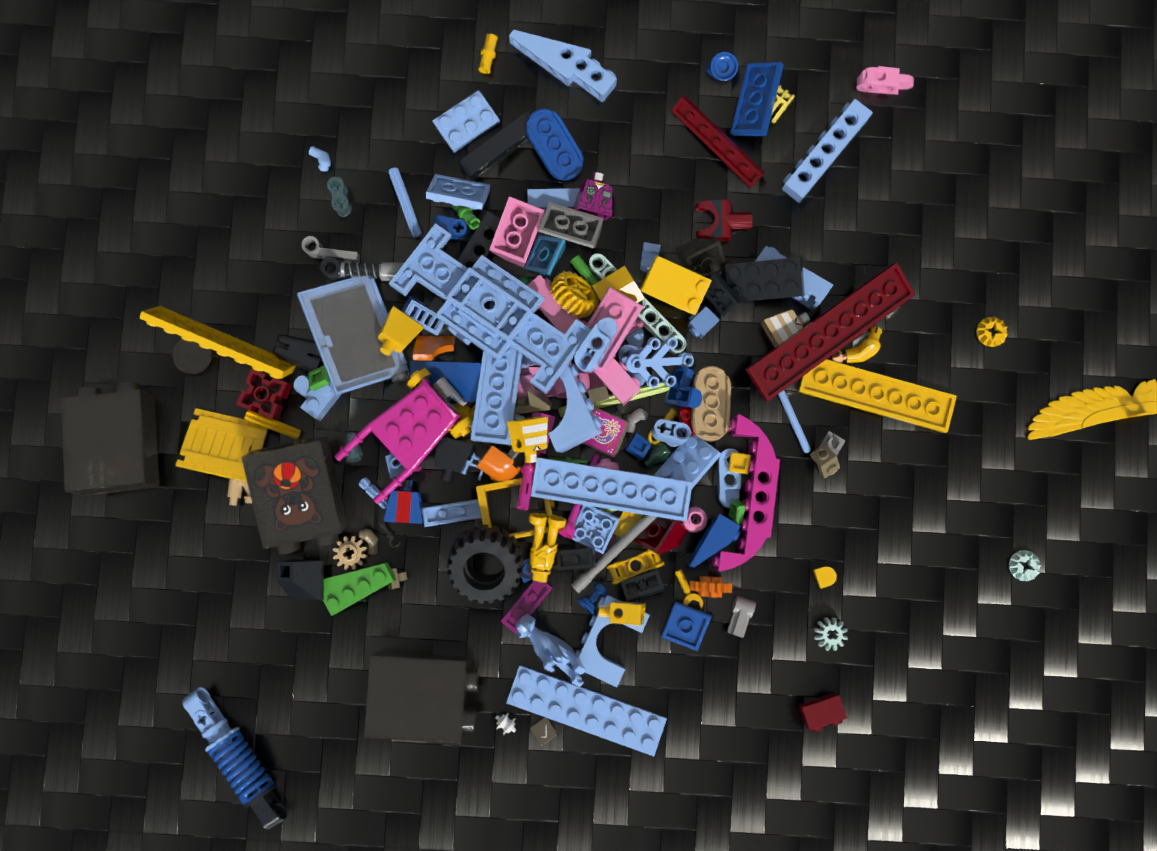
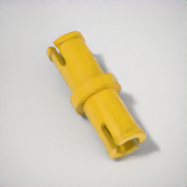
[478,34,498,74]

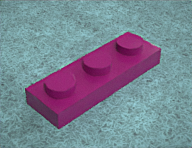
[501,581,553,634]

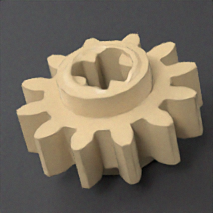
[333,536,368,570]

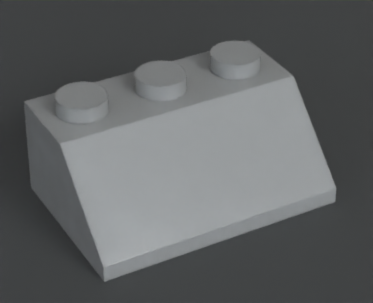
[538,202,604,248]

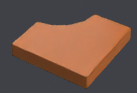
[413,336,455,361]

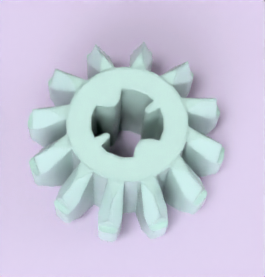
[814,617,848,651]

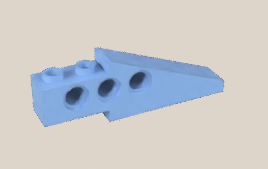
[509,30,617,103]

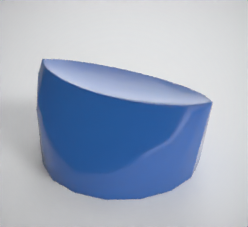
[706,52,738,81]

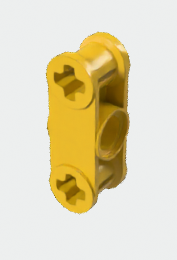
[606,549,665,585]

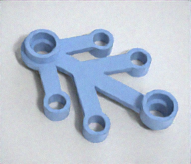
[625,336,694,388]

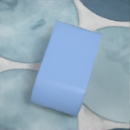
[652,419,691,445]

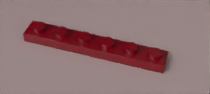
[671,95,765,188]

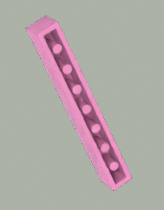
[527,275,641,406]

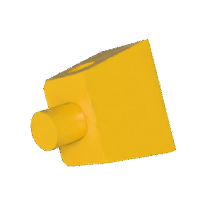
[377,306,424,356]

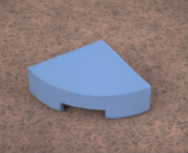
[625,328,644,346]

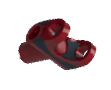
[695,200,752,241]

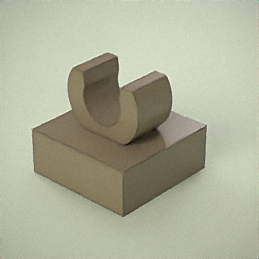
[388,568,408,589]

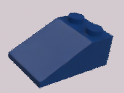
[687,514,741,567]

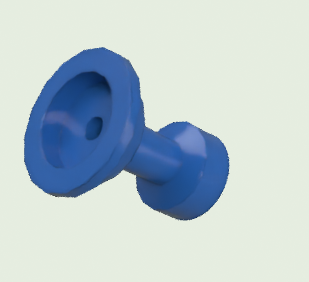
[576,582,609,615]

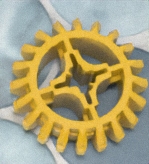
[550,271,599,318]

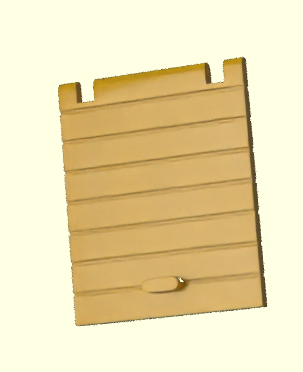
[175,408,269,483]

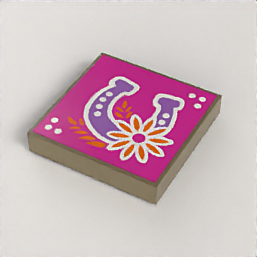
[583,407,630,458]

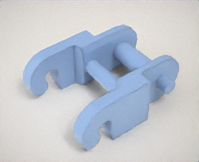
[463,452,484,481]

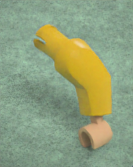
[832,326,882,363]

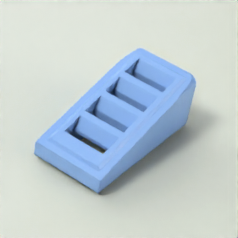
[404,300,444,336]

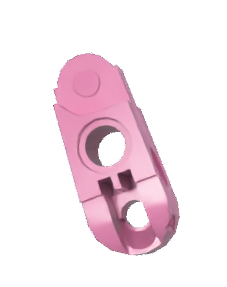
[856,66,914,94]

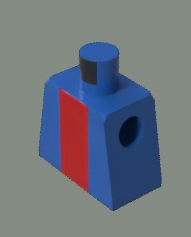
[384,480,424,524]

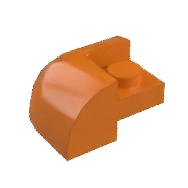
[476,445,521,482]

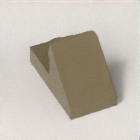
[515,385,552,414]

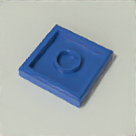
[661,600,712,651]

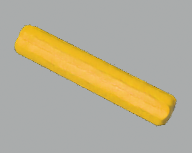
[244,410,301,439]

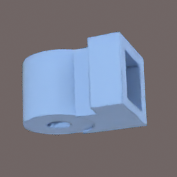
[639,242,661,273]

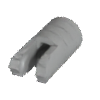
[432,378,466,412]

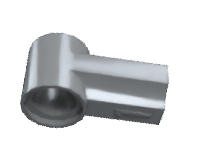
[727,595,756,637]

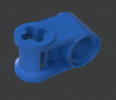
[433,215,470,240]

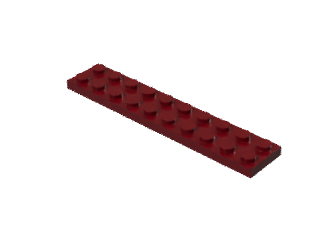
[746,263,916,401]

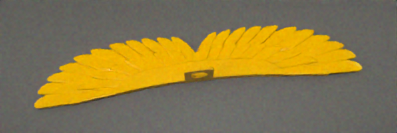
[1027,379,1157,440]

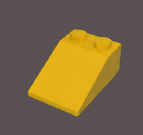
[640,255,712,315]

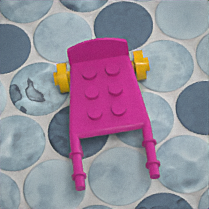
[334,368,473,504]

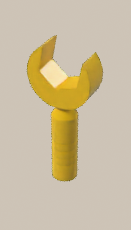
[675,569,703,609]

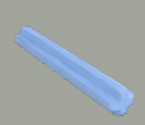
[388,167,422,238]

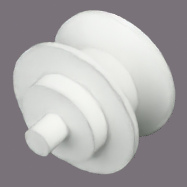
[496,713,516,735]

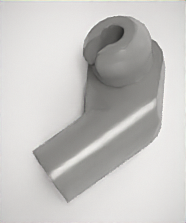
[626,409,648,433]

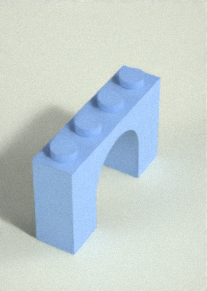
[575,594,650,687]

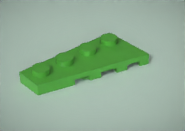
[323,562,397,616]

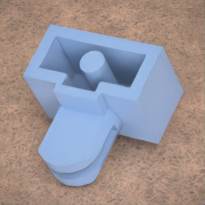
[294,375,341,421]

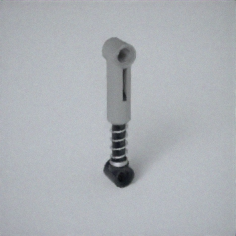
[320,257,404,281]

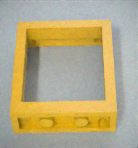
[476,478,555,538]

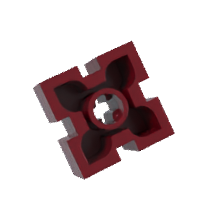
[236,369,292,421]

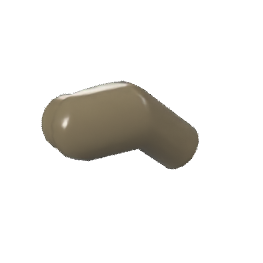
[358,528,378,554]

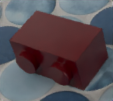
[799,693,847,732]

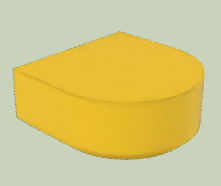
[813,566,836,589]

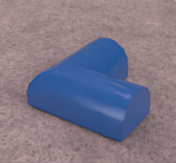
[664,367,702,408]

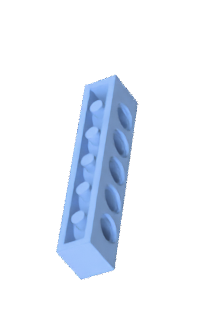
[782,99,873,203]

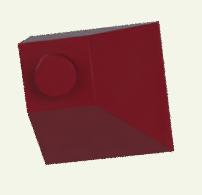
[633,517,688,555]

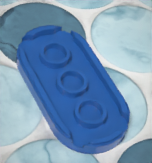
[526,109,583,181]

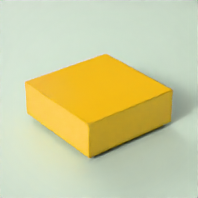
[728,452,751,474]

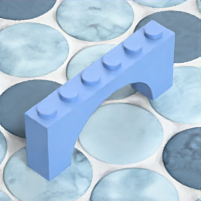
[521,355,603,453]

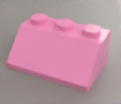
[489,197,545,268]

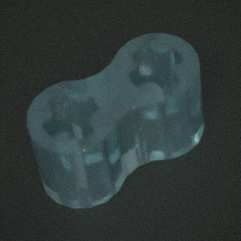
[327,177,352,216]

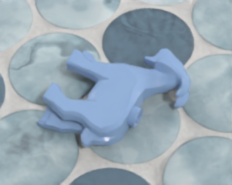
[515,614,586,687]

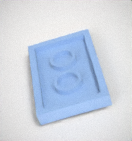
[433,90,500,153]
[426,174,490,210]
[654,434,721,488]

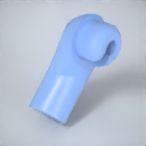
[309,146,331,172]

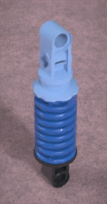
[182,687,287,830]

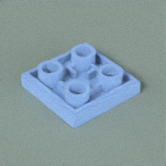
[572,505,620,554]

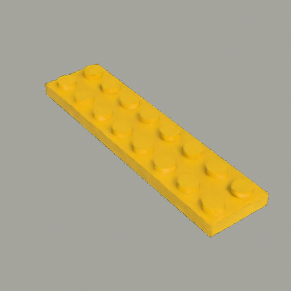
[140,306,297,379]
[798,359,957,433]

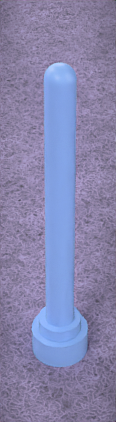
[778,390,811,453]

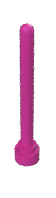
[558,452,601,539]

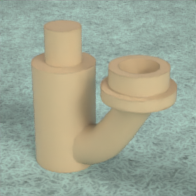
[227,479,259,506]

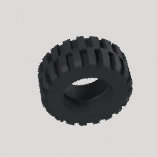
[447,525,524,604]

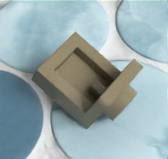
[810,444,840,479]

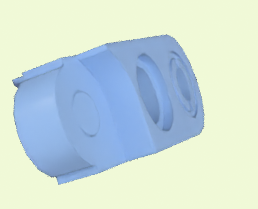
[575,317,618,372]
[717,449,741,508]

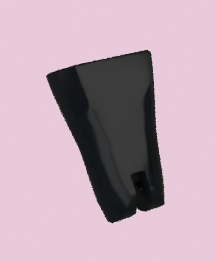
[272,334,331,373]

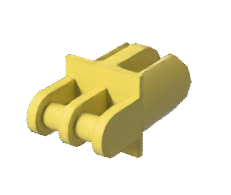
[771,85,795,123]

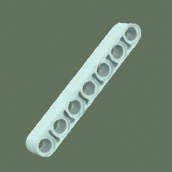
[589,254,686,355]

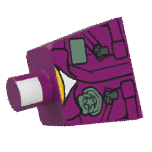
[573,172,612,221]

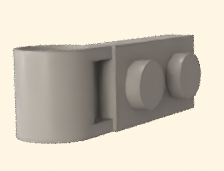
[302,236,361,264]

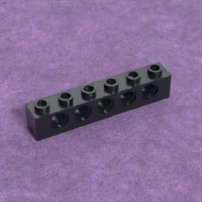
[428,211,501,313]

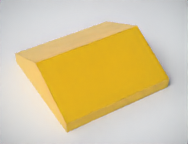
[592,266,645,303]

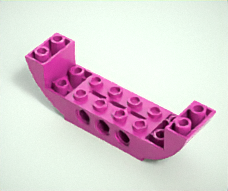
[711,414,780,571]

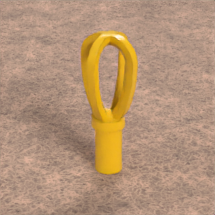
[648,408,677,445]

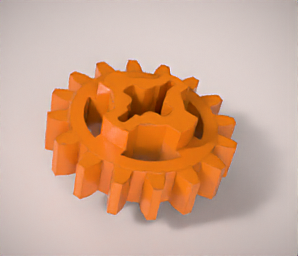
[689,576,732,598]

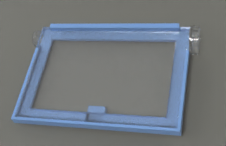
[297,276,410,395]

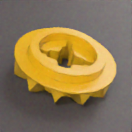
[977,317,1008,347]

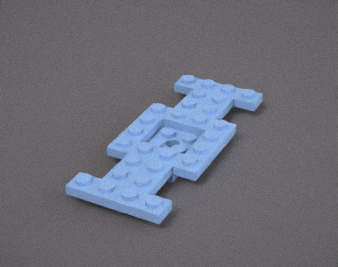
[389,223,592,394]

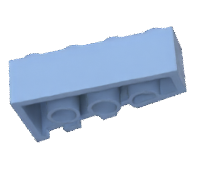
[755,246,833,311]

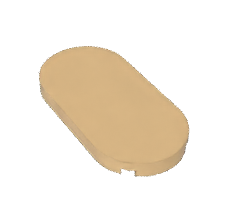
[691,366,731,441]

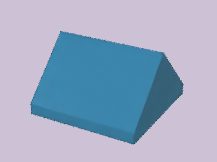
[524,235,566,281]

